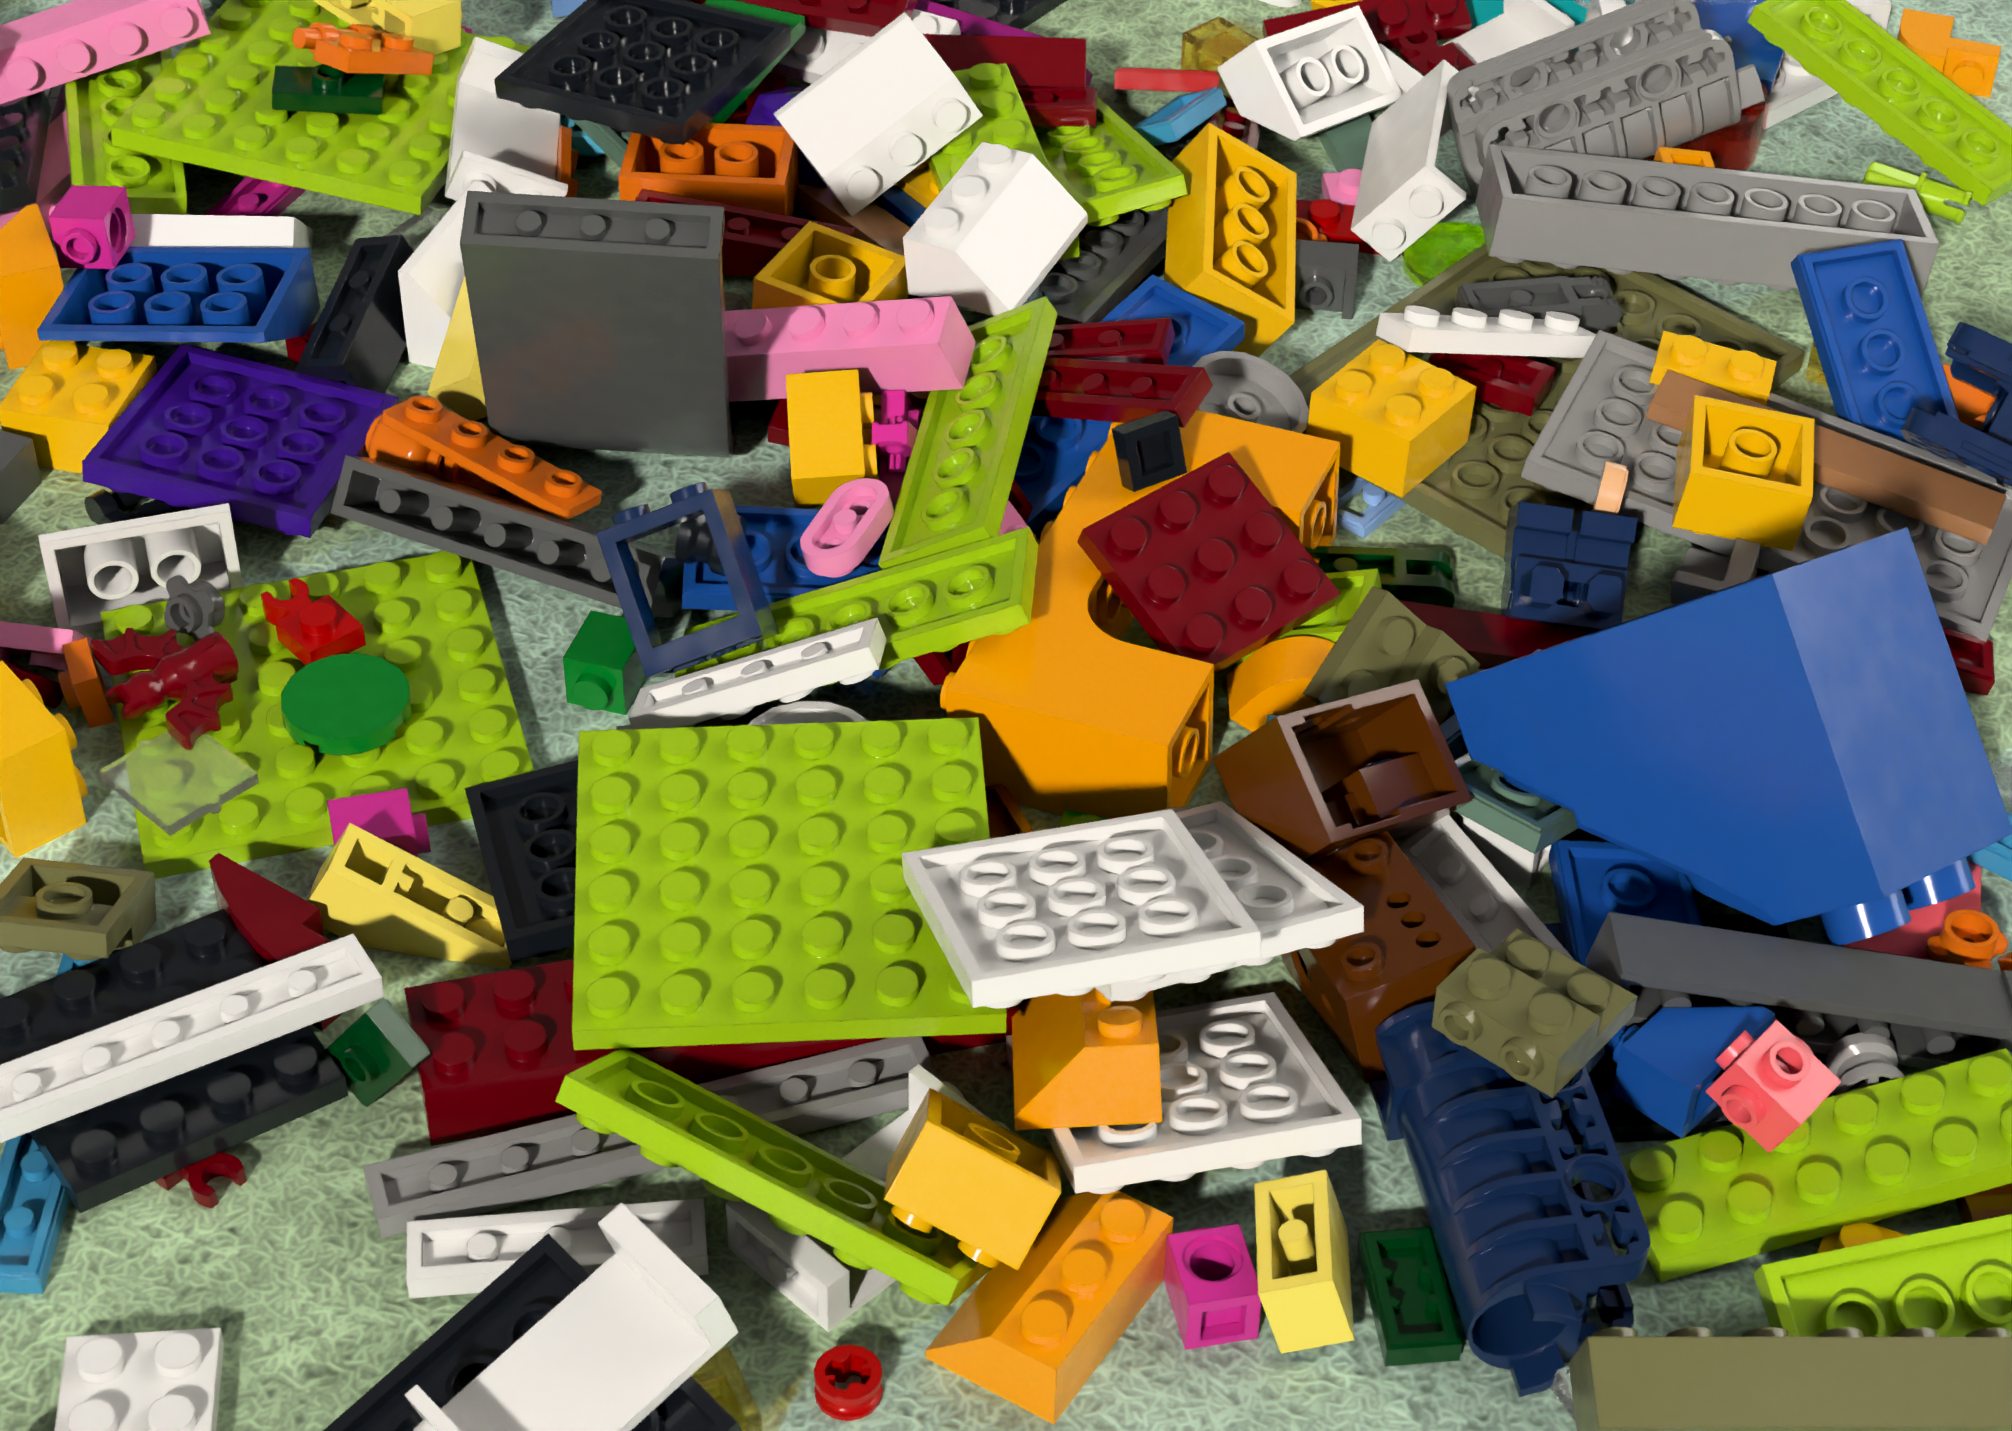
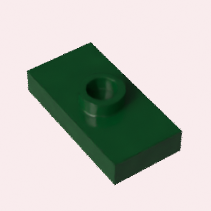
[272,64,385,115]
[326,997,430,1107]
[1357,1227,1462,1367]

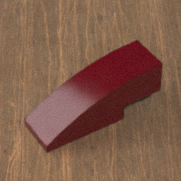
[209,853,344,1031]

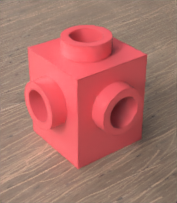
[1705,1019,1842,1153]

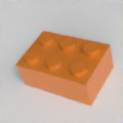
[618,123,799,217]

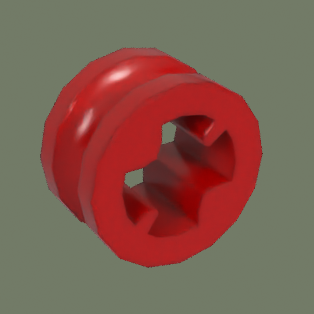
[814,1344,883,1421]

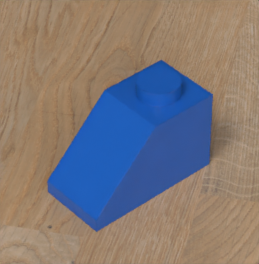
[1612,1006,1775,1139]

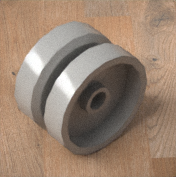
[1192,351,1309,434]

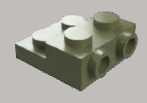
[1303,586,1481,726]
[0,857,157,961]
[1432,928,1637,1098]

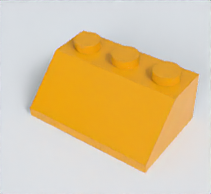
[1012,988,1162,1131]
[925,1191,1174,1424]

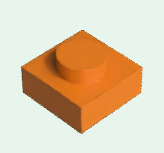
[57,637,115,728]

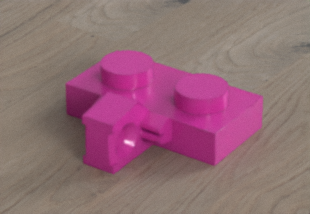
[872,390,923,506]

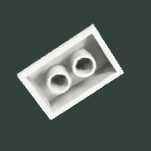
[1217,5,1403,141]
[774,12,983,216]
[903,142,1088,316]
[398,180,492,368]
[129,214,314,253]
[38,503,243,632]

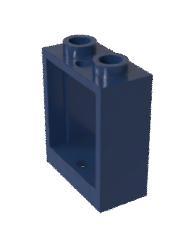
[596,482,779,678]

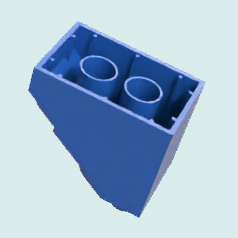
[1445,527,2012,946]

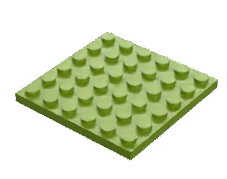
[111,0,531,216]
[100,551,534,879]
[572,717,1007,1050]

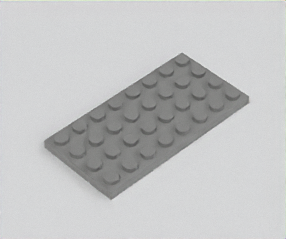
[1521,330,2012,642]

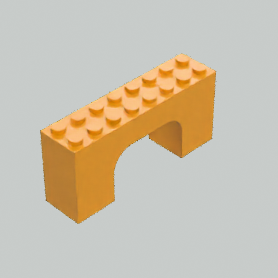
[940,410,1340,819]

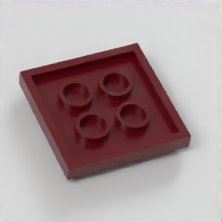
[1077,452,1341,674]

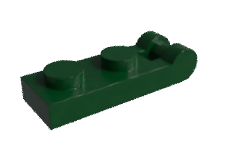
[1304,546,1455,608]

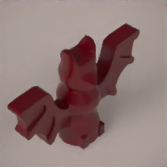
[91,628,239,750]

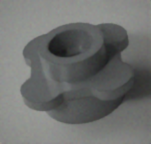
[164,575,225,641]

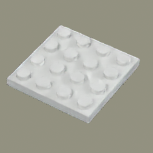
[1094,801,1364,1002]
[902,809,1261,1009]
[1006,992,1362,1194]

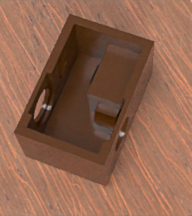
[1212,679,1472,864]
[1281,831,1476,1084]

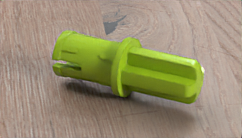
[1863,161,1973,225]

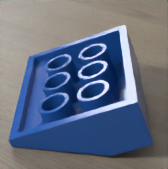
[37,247,320,343]

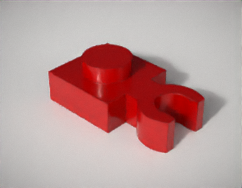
[261,578,366,665]

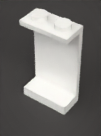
[1378,0,1575,108]
[444,37,568,201]
[1350,59,1479,262]
[726,1064,1010,1332]
[405,1203,738,1431]

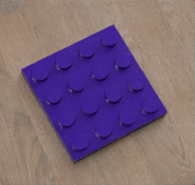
[82,344,399,538]

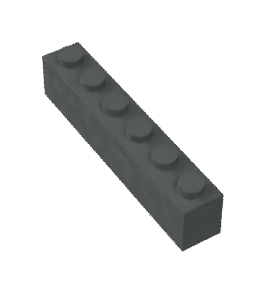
[331,455,684,618]
[1585,912,2012,1069]

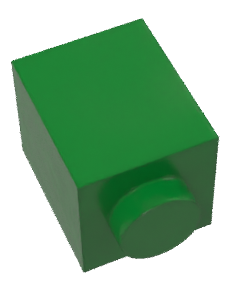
[563,610,647,715]

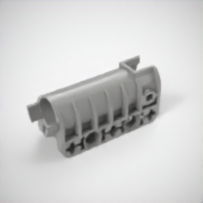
[1446,0,1765,200]

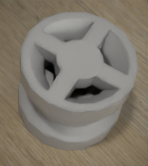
[1825,1032,1904,1095]

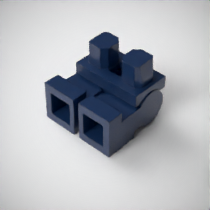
[1501,501,1638,631]

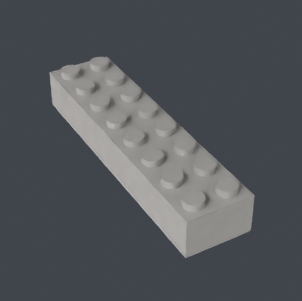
[1476,144,1939,299]

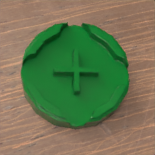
[281,653,412,756]

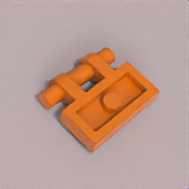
[292,23,434,75]

